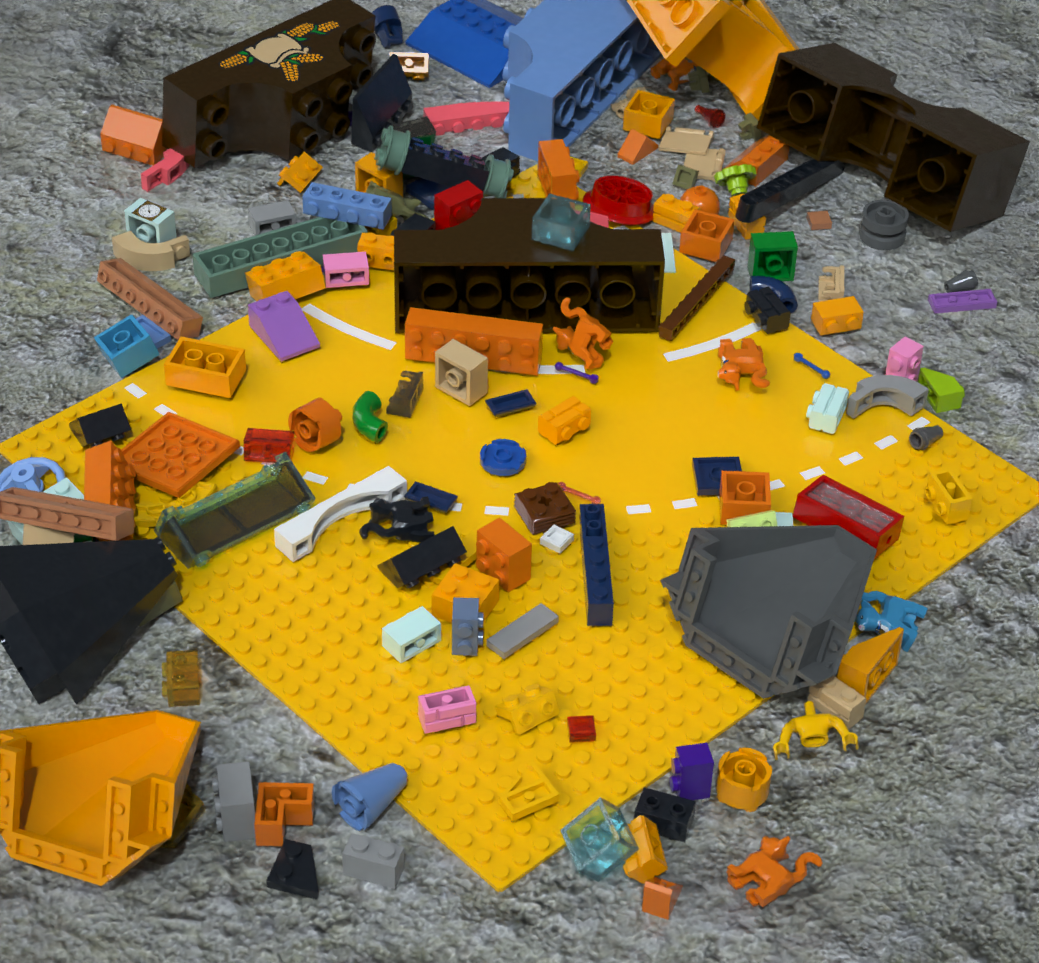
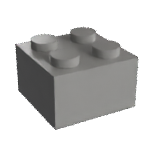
[212,761,255,842]

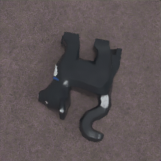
[359,496,434,542]

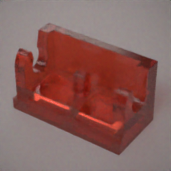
[243,428,294,464]

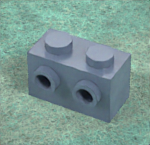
[452,597,484,656]

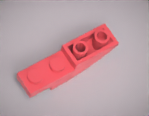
[141,148,190,192]

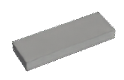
[486,603,559,659]

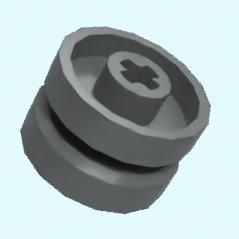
[860,200,909,250]

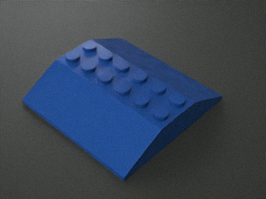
[405,0,524,88]

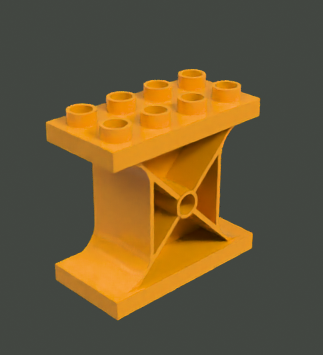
[627,0,799,121]

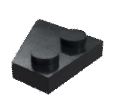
[266,839,319,900]

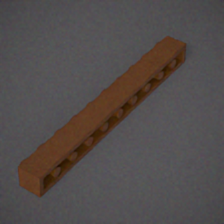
[658,255,735,341]

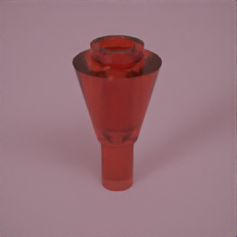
[695,105,725,128]

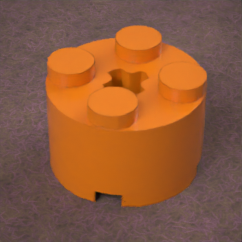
[288,397,342,452]

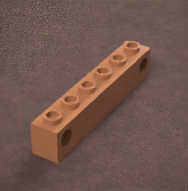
[97,258,203,340]
[0,487,134,541]

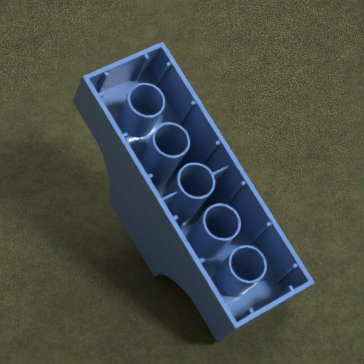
[502,0,662,162]

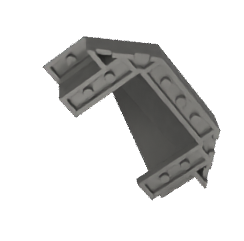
[661,525,877,699]

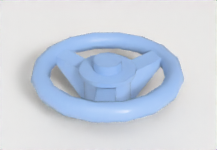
[0,457,66,492]

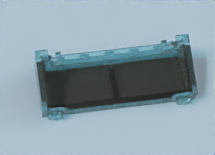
[154,451,316,569]

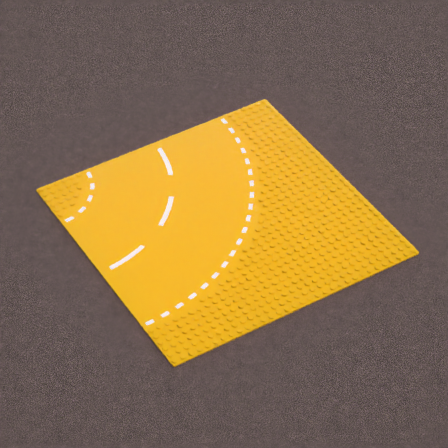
[0,164,1039,892]

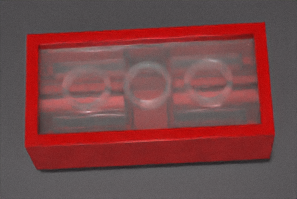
[793,475,905,560]

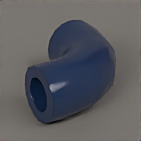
[750,275,798,313]

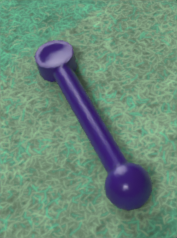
[555,362,599,384]

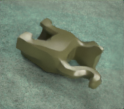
[366,181,429,221]

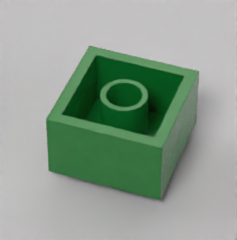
[747,231,798,281]

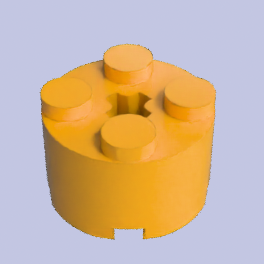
[716,747,772,812]

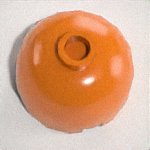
[680,185,720,215]

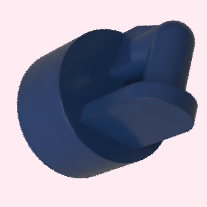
[372,5,403,48]

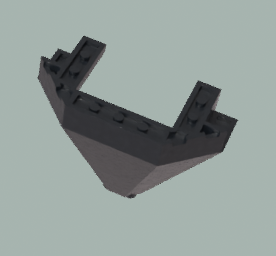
[0,536,178,705]

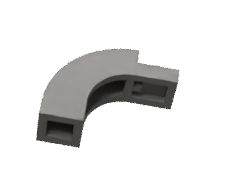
[847,375,929,418]

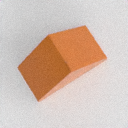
[617,129,658,165]
[642,877,683,920]

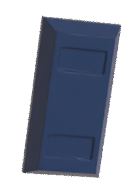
[485,389,536,418]
[404,481,458,514]

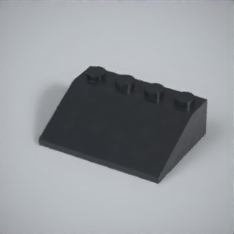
[351,53,413,152]

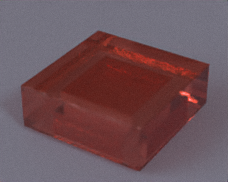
[567,715,596,742]

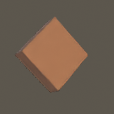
[806,211,832,230]

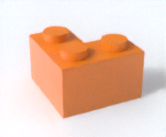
[254,782,315,846]

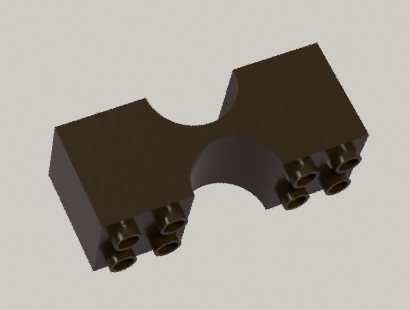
[757,43,1030,232]

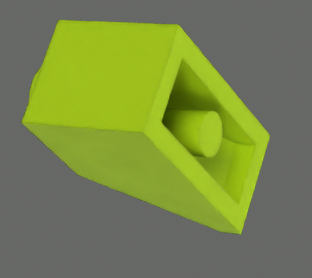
[918,367,965,413]

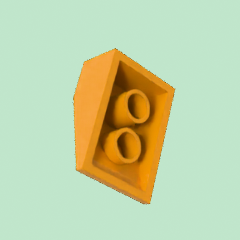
[836,627,904,703]

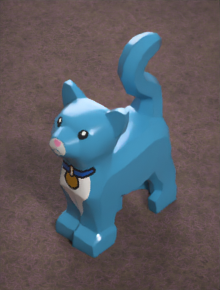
[855,591,928,652]

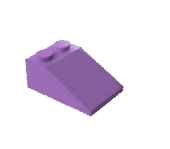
[248,291,320,361]

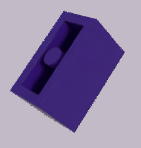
[669,743,714,800]

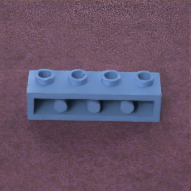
[302,182,392,230]

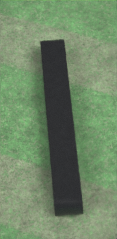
[735,151,847,223]

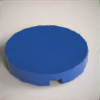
[480,439,526,476]

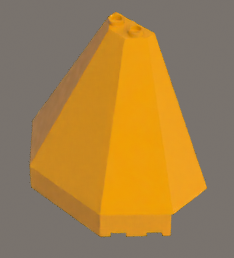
[0,710,201,886]

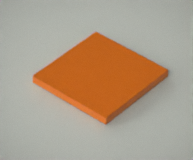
[121,412,240,498]

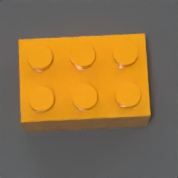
[245,251,326,301]
[164,336,246,398]

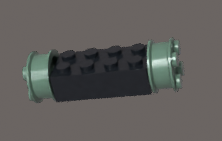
[374,125,514,198]

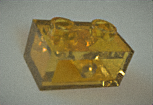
[162,650,200,707]

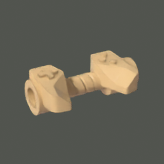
[610,87,648,118]

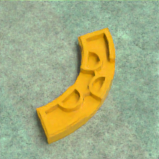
[134,481,218,527]

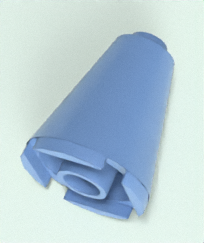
[331,763,407,831]

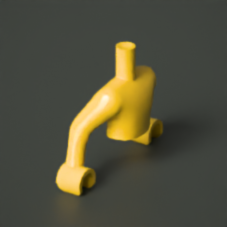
[773,701,859,760]

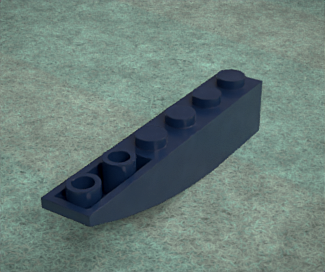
[580,504,614,626]

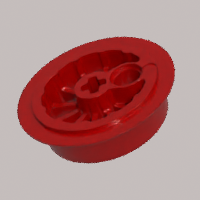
[583,175,654,225]

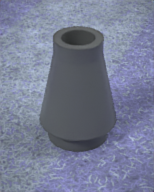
[944,270,978,293]
[909,425,943,450]

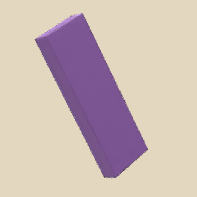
[928,289,997,314]

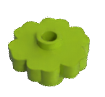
[714,164,757,197]

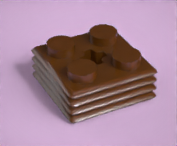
[514,482,576,535]

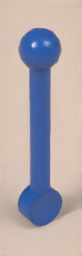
[794,353,830,379]

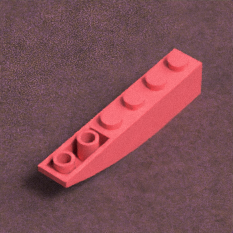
[423,102,510,136]

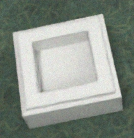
[540,525,574,554]

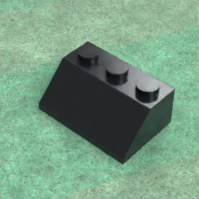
[377,526,467,589]

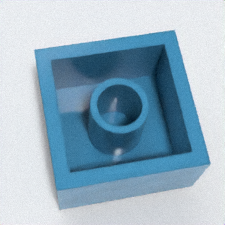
[94,314,160,378]

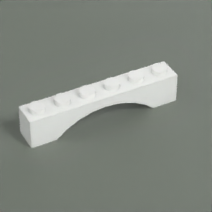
[274,466,407,562]

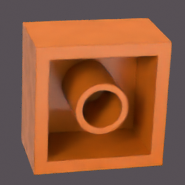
[679,209,735,262]
[719,471,771,524]
[476,517,532,592]

